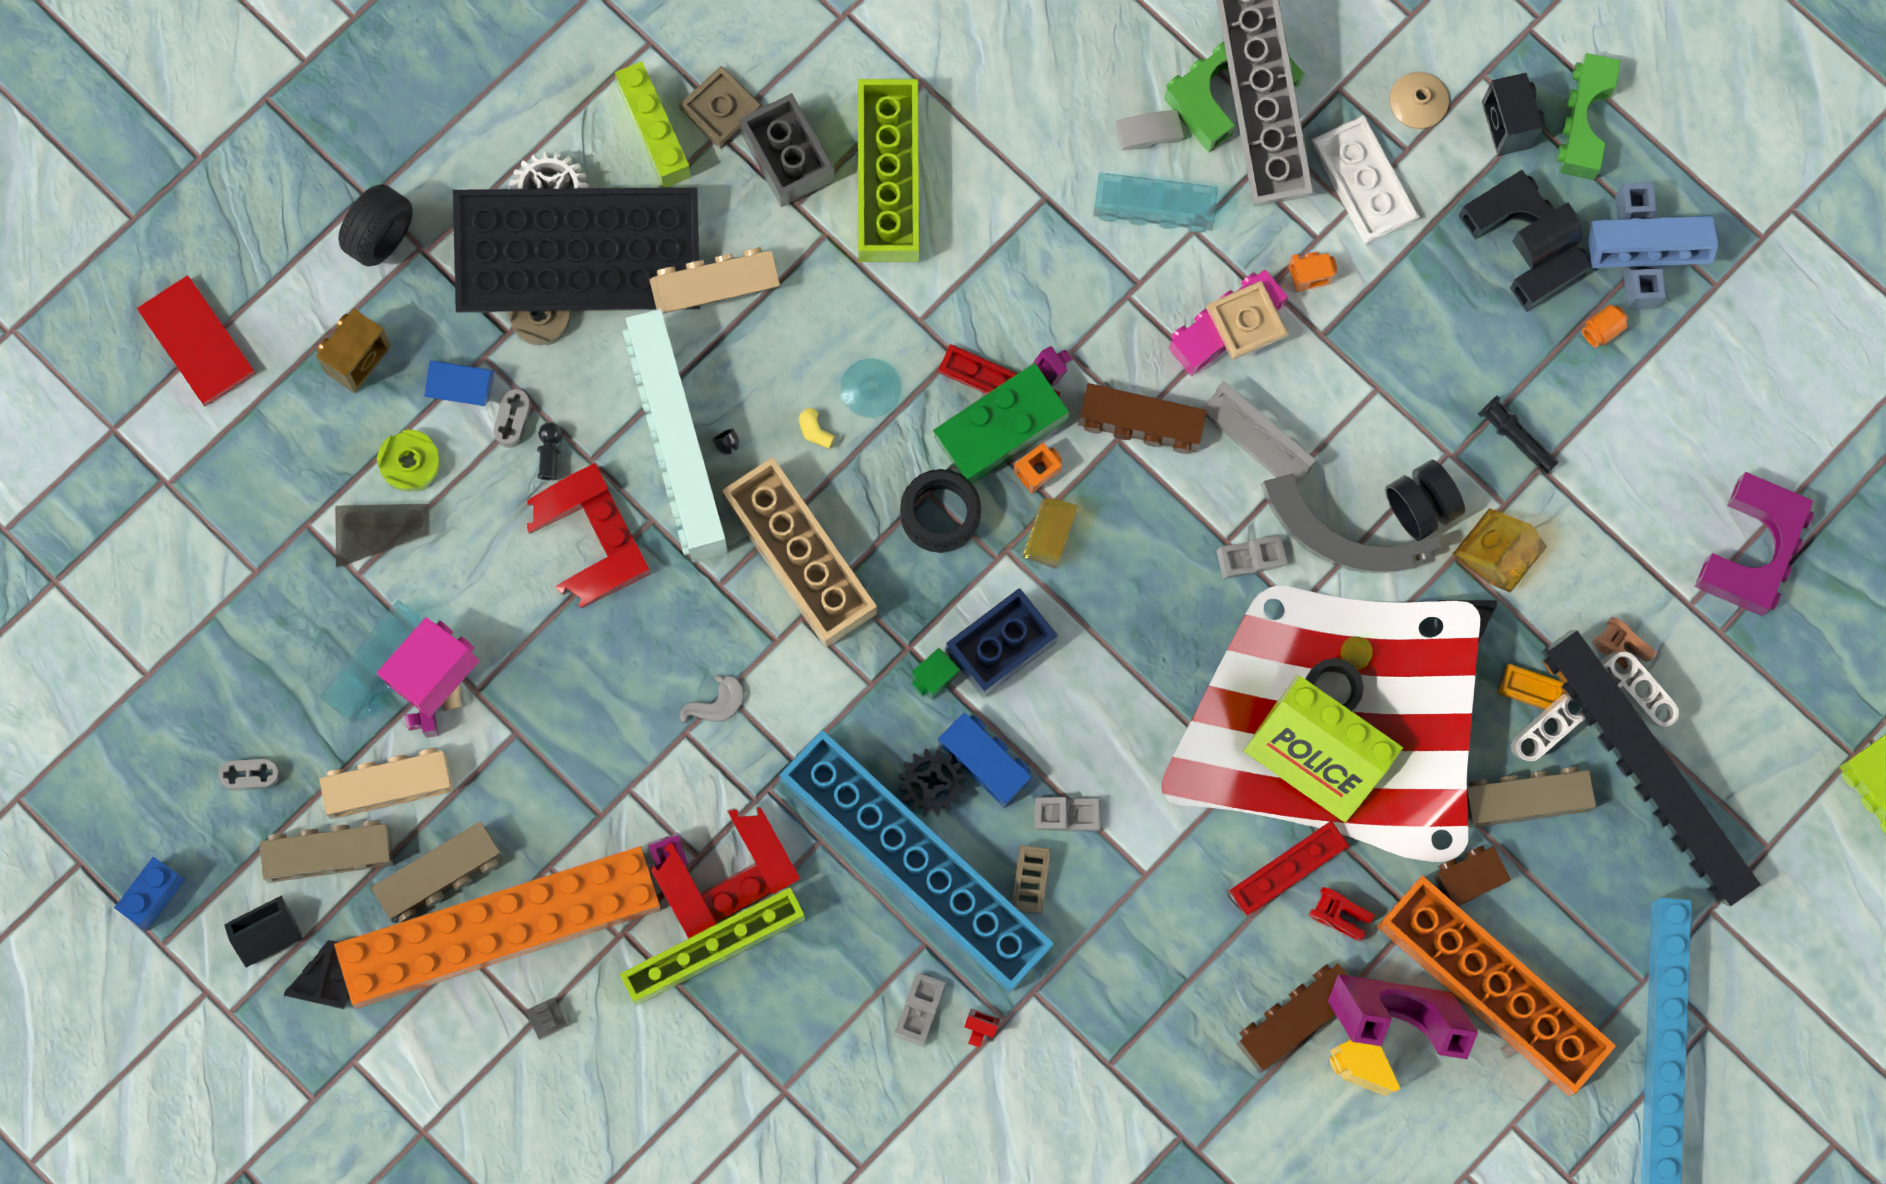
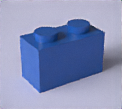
[114,857,186,931]

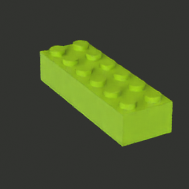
[858,79,919,262]

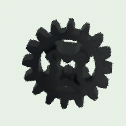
[898,749,966,817]

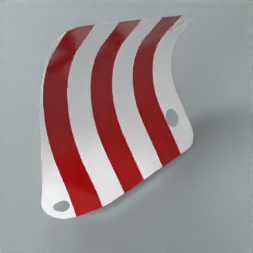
[1162,586,1480,862]

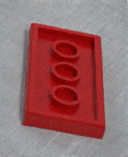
[136,275,256,407]

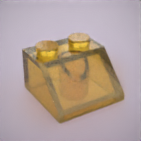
[1452,508,1547,593]

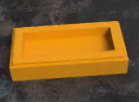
[1497,663,1564,710]

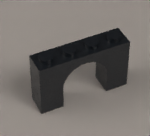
[1458,170,1591,312]

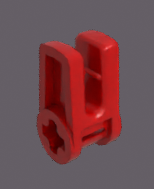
[1308,887,1375,942]

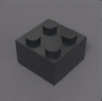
[1481,72,1545,156]

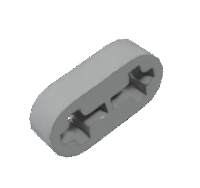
[493,389,531,448]
[218,759,280,791]

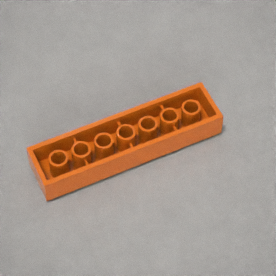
[1376,875,1616,1096]

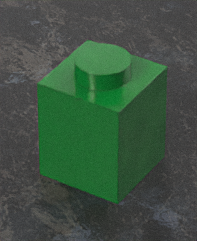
[911,648,960,700]

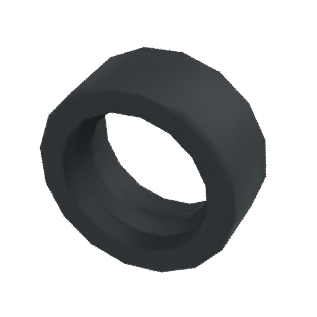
[1305,658,1364,711]

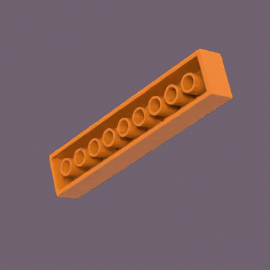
[334,846,660,1009]

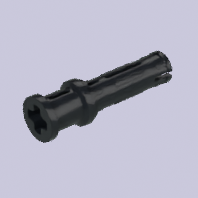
[1478,395,1559,476]

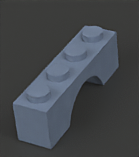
[1615,182,1666,310]

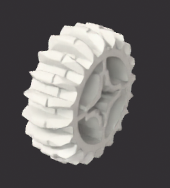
[509,151,590,189]

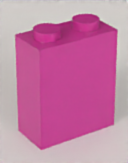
[376,617,479,718]

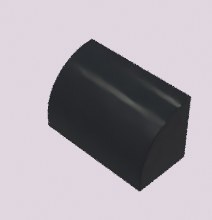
[1512,202,1583,271]
[224,895,303,968]

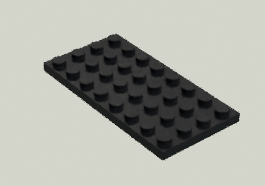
[453,187,700,313]

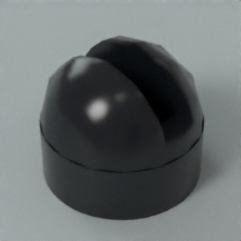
[712,428,740,455]

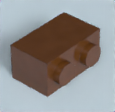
[1433,845,1511,906]

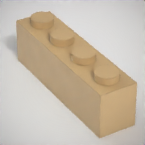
[649,247,780,314]
[319,748,454,819]

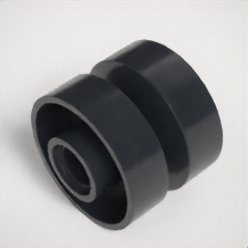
[1385,459,1465,541]

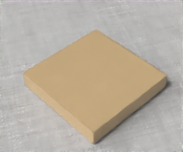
[1206,281,1288,361]

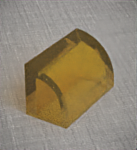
[1022,499,1078,569]

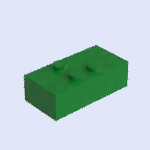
[933,363,1069,484]

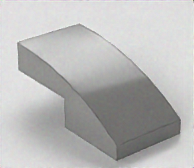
[1115,110,1184,150]
[1216,535,1287,579]
[1035,797,1101,831]
[893,972,946,1047]

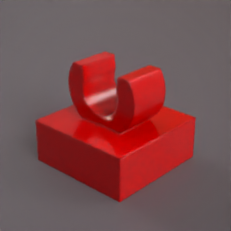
[964,1008,1000,1048]

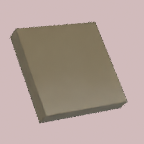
[678,66,763,149]

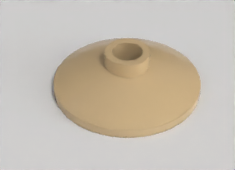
[1389,72,1449,129]

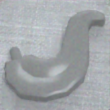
[680,675,744,723]

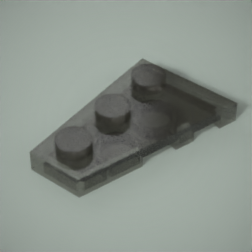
[335,504,430,568]

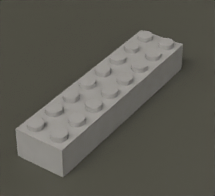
[1216,0,1314,207]

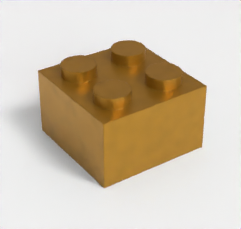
[316,308,391,394]

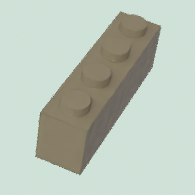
[1467,767,1596,828]
[259,820,394,883]
[371,821,503,923]

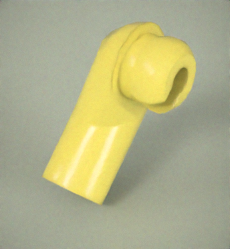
[799,408,835,449]

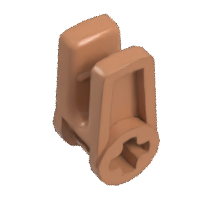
[1592,617,1657,669]

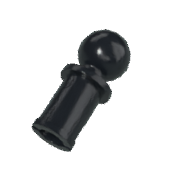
[537,422,563,481]

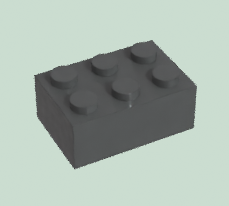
[739,93,834,207]

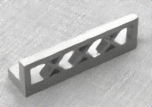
[1201,380,1316,484]

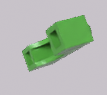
[1556,53,1621,180]

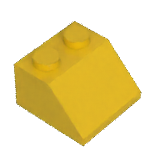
[1329,1040,1401,1096]

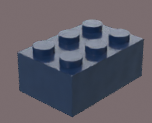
[945,588,1058,698]

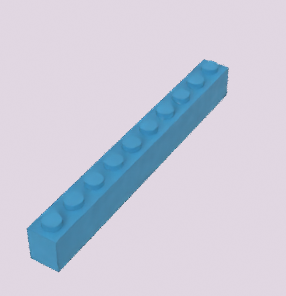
[1641,897,1692,1184]

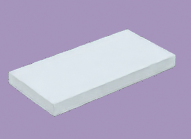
[1310,115,1419,245]

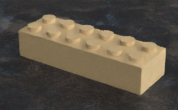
[721,457,877,648]

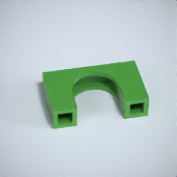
[1164,41,1304,153]

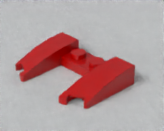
[527,463,651,609]
[650,807,800,939]

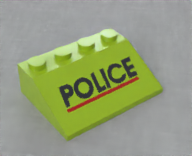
[1243,675,1403,823]

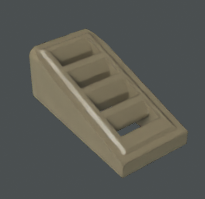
[1012,845,1051,914]

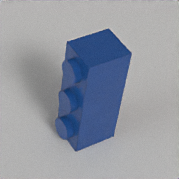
[937,712,1031,808]

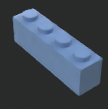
[1588,216,1718,268]

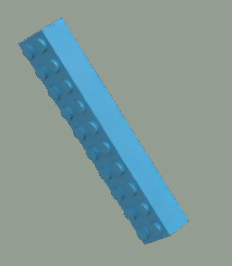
[779,730,1054,994]

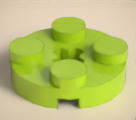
[377,429,440,492]

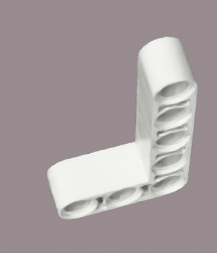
[1511,651,1679,761]

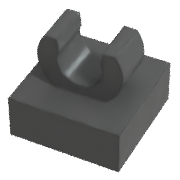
[525,997,569,1040]

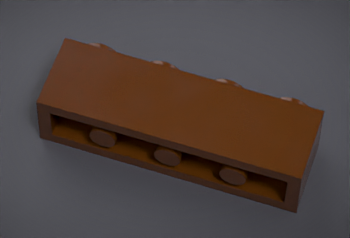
[1078,383,1207,454]
[1236,964,1348,1073]

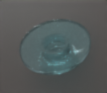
[841,358,901,418]

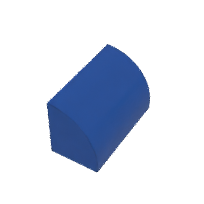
[424,360,495,406]

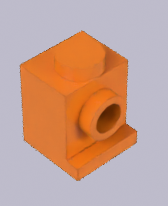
[1288,252,1337,292]
[1013,442,1062,495]

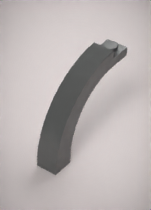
[1261,473,1442,574]

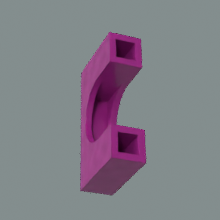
[1694,472,1814,616]
[1328,974,1478,1059]

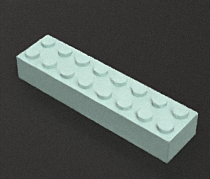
[622,309,728,563]

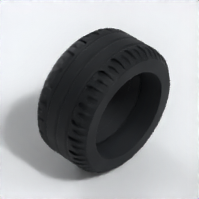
[338,184,413,267]
[900,469,981,553]

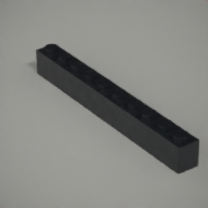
[1541,630,1761,907]

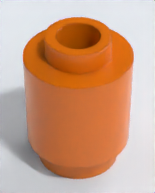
[1582,304,1628,348]

